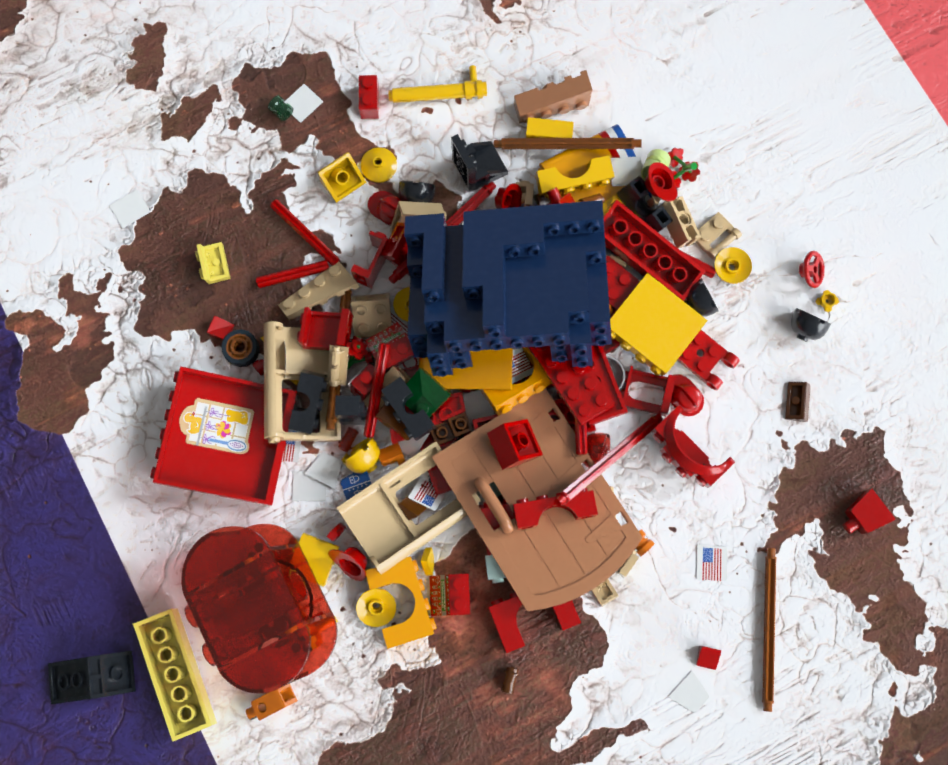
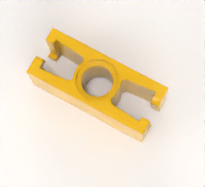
[526,117,574,138]

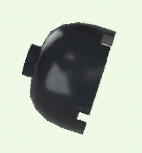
[398,181,436,203]
[685,278,719,317]
[791,308,832,342]

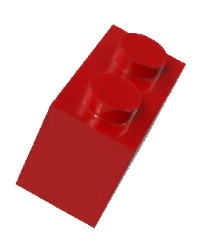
[359,75,379,119]

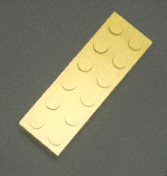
[133,608,217,742]

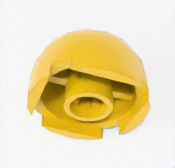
[341,438,380,473]

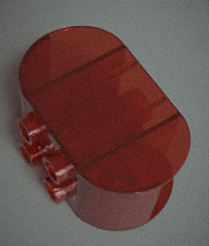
[181,524,338,693]

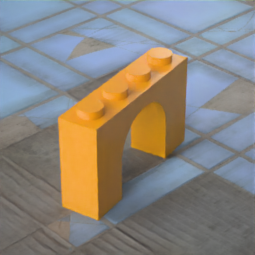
[480,347,552,416]
[365,556,437,649]

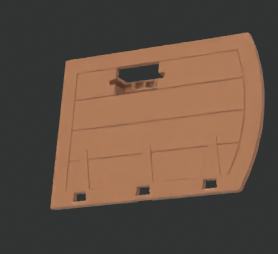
[432,388,643,611]

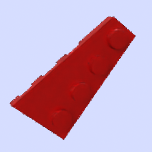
[390,392,466,445]

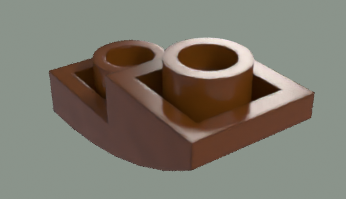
[375,403,410,441]
[429,412,473,446]

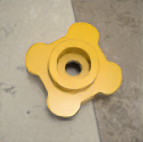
[816,290,839,312]

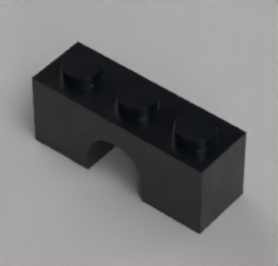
[616,175,673,232]
[288,370,328,434]
[381,376,436,441]
[335,395,368,425]

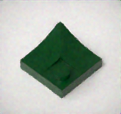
[405,368,451,417]

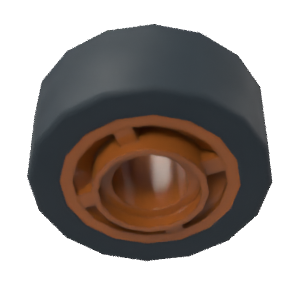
[221,329,260,367]

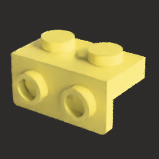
[195,242,231,284]

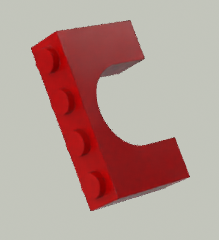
[488,593,581,653]

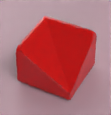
[207,316,235,341]

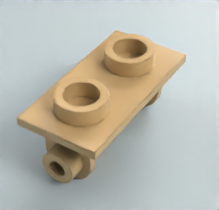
[328,345,349,386]

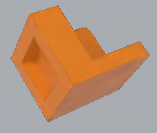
[379,443,406,466]

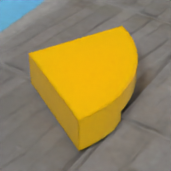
[420,547,434,576]

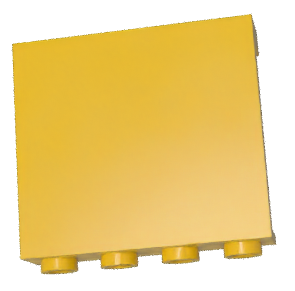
[610,273,708,376]

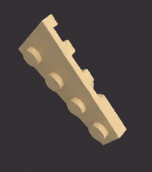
[278,262,360,320]

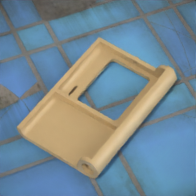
[264,321,341,443]
[337,442,481,574]

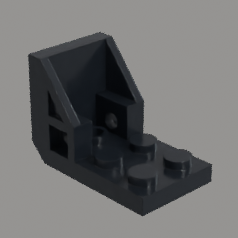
[451,134,508,191]
[48,651,136,704]

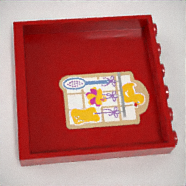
[150,366,297,507]

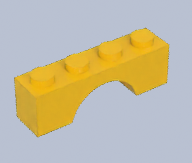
[535,155,615,198]

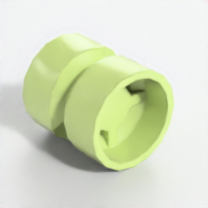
[641,149,671,181]

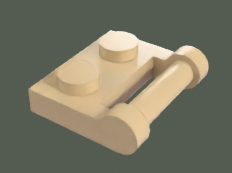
[695,212,742,260]

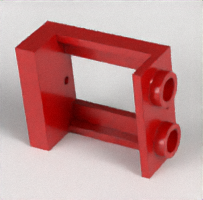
[620,366,676,417]

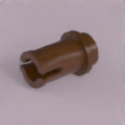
[501,666,519,694]

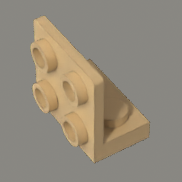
[351,293,392,338]

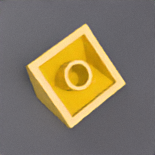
[317,152,367,203]

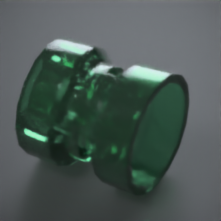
[268,95,294,121]

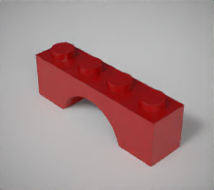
[512,488,598,530]

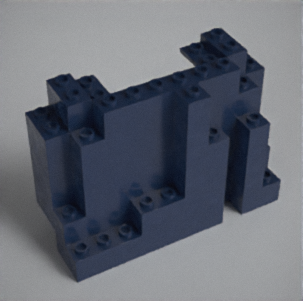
[404,200,612,377]

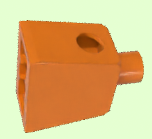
[246,683,298,721]

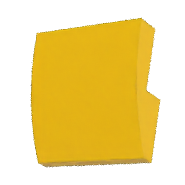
[287,533,340,587]

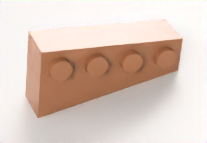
[514,70,593,123]

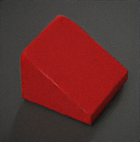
[696,645,722,670]

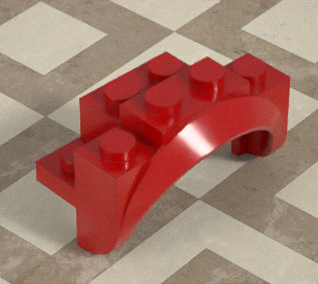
[651,405,735,488]

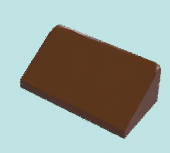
[785,382,811,422]
[398,484,428,521]

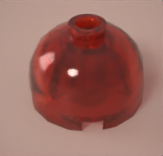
[583,432,611,468]

